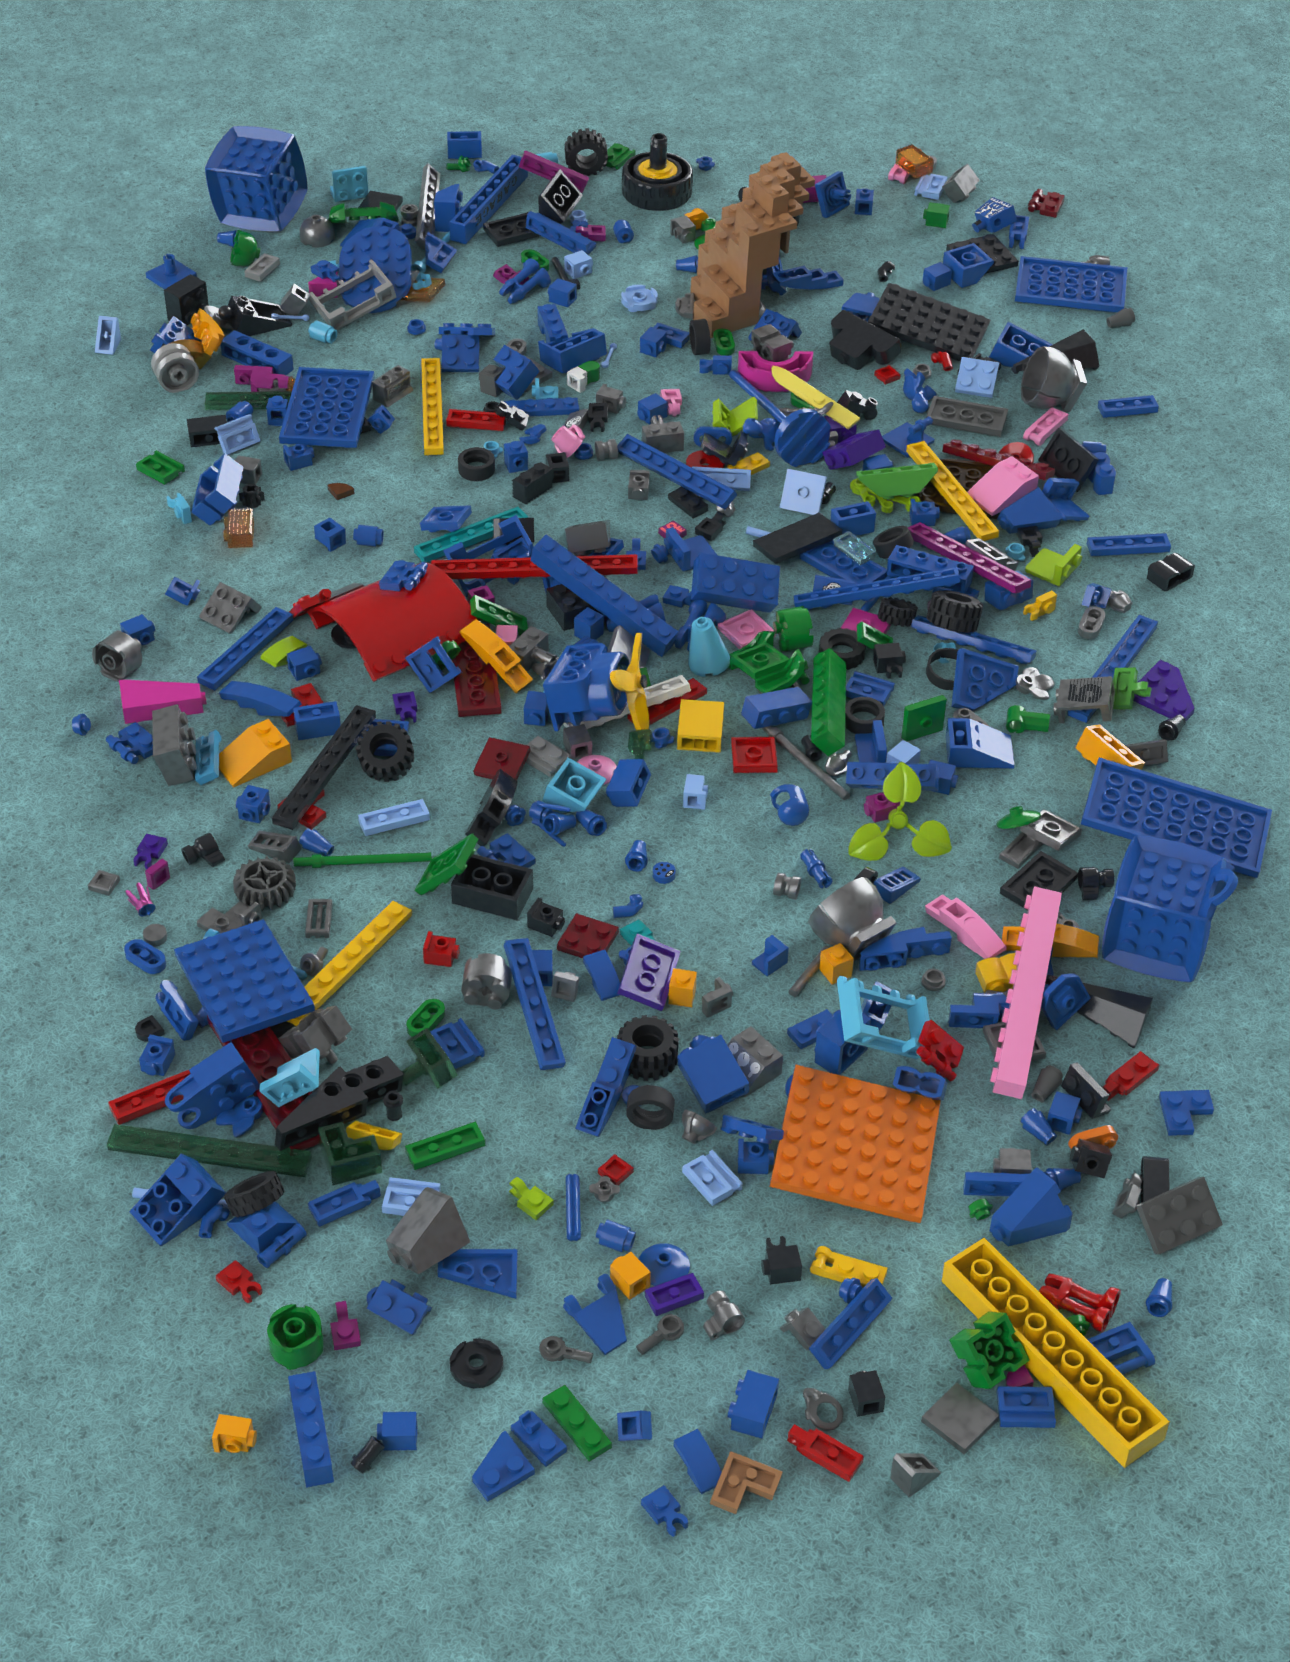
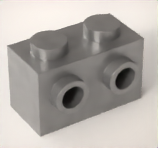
[942,164,979,203]

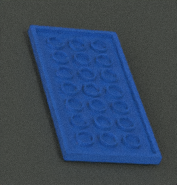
[1081,757,1272,878]

